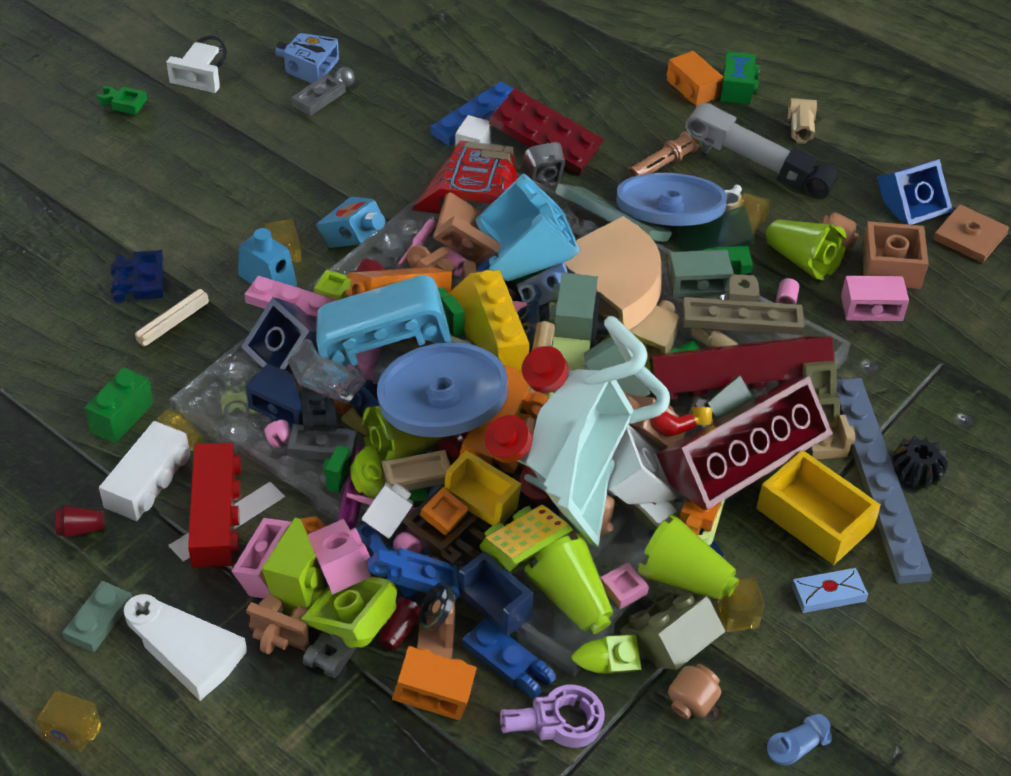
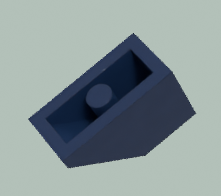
[246,363,304,428]

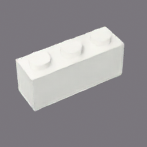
[99,421,190,521]

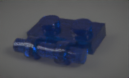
[110,250,164,303]

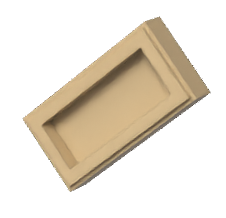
[382,450,451,491]

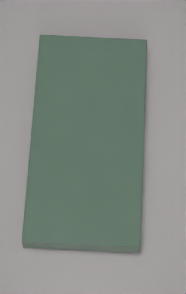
[555,183,672,242]

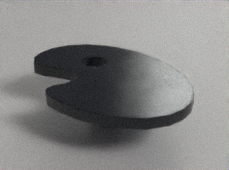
[590,291,610,349]

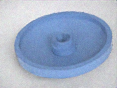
[616,173,727,226]
[377,342,508,437]

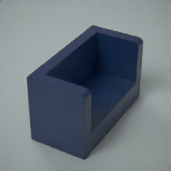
[459,551,533,637]

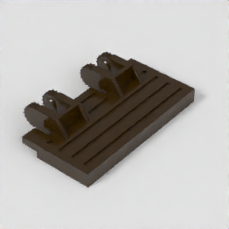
[401,463,538,567]

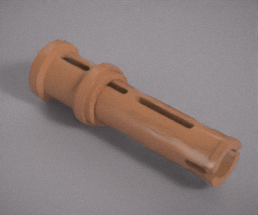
[627,131,699,178]

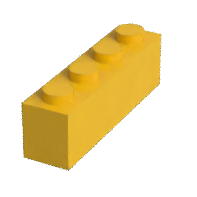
[448,270,529,372]

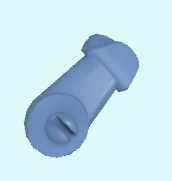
[767,714,832,766]

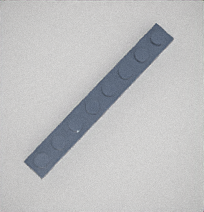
[836,378,932,584]

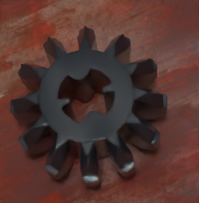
[892,435,948,489]

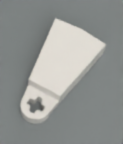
[124,594,247,701]

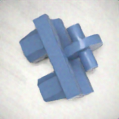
[517,263,568,307]

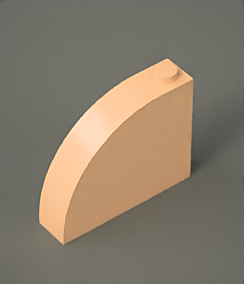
[552,216,662,330]

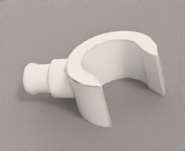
[724,185,742,216]

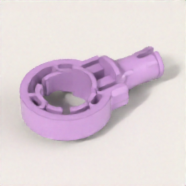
[500,685,605,748]

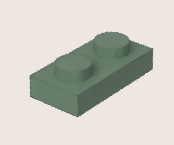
[62,581,132,653]

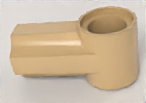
[788,98,817,144]

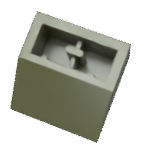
[620,592,725,670]

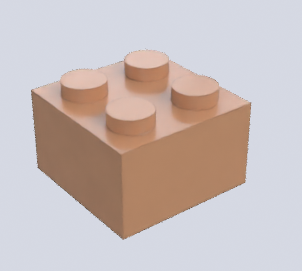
[861,221,929,289]

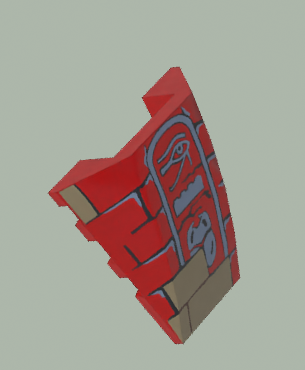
[413,140,517,214]

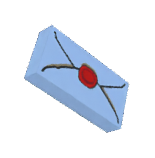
[791,568,868,613]

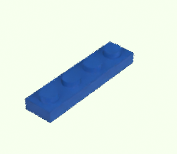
[431,81,514,146]

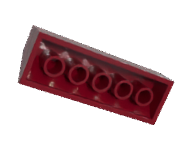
[648,336,835,399]
[656,376,833,510]

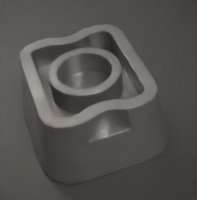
[520,142,565,188]

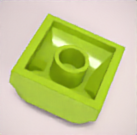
[301,576,398,648]

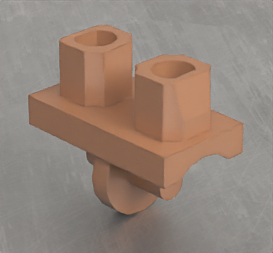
[406,245,457,274]
[246,594,310,654]

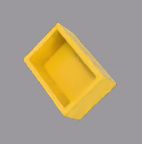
[756,450,881,565]

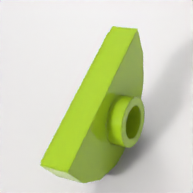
[350,445,386,499]

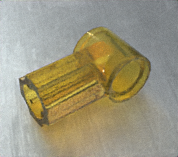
[730,192,771,243]

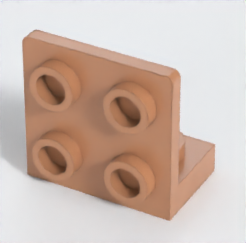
[433,192,500,265]

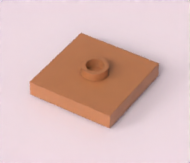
[933,205,1009,263]

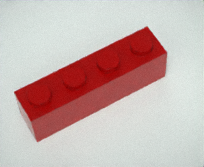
[188,443,242,568]

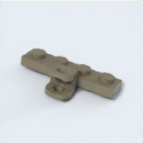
[683,274,804,335]

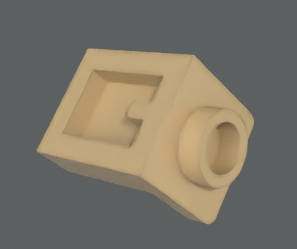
[808,415,855,460]

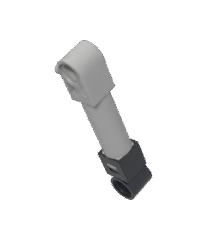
[685,103,838,199]

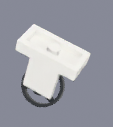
[166,35,227,93]

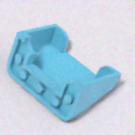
[475,173,580,281]
[316,275,452,383]

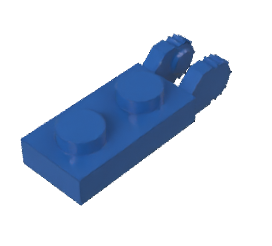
[462,618,556,699]

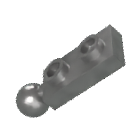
[291,67,355,116]

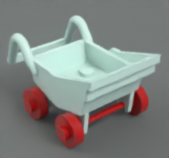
[484,316,670,547]

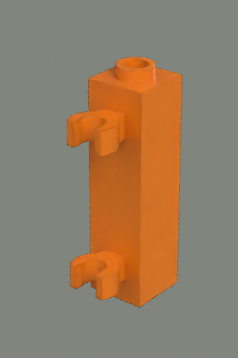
[345,267,452,296]
[459,365,549,473]

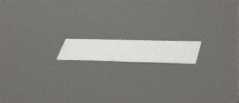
[168,482,285,562]

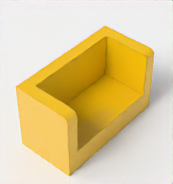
[444,450,521,526]

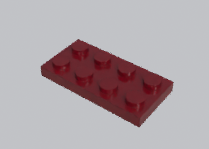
[489,88,604,176]

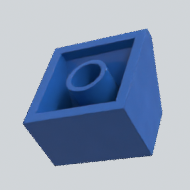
[877,159,953,225]

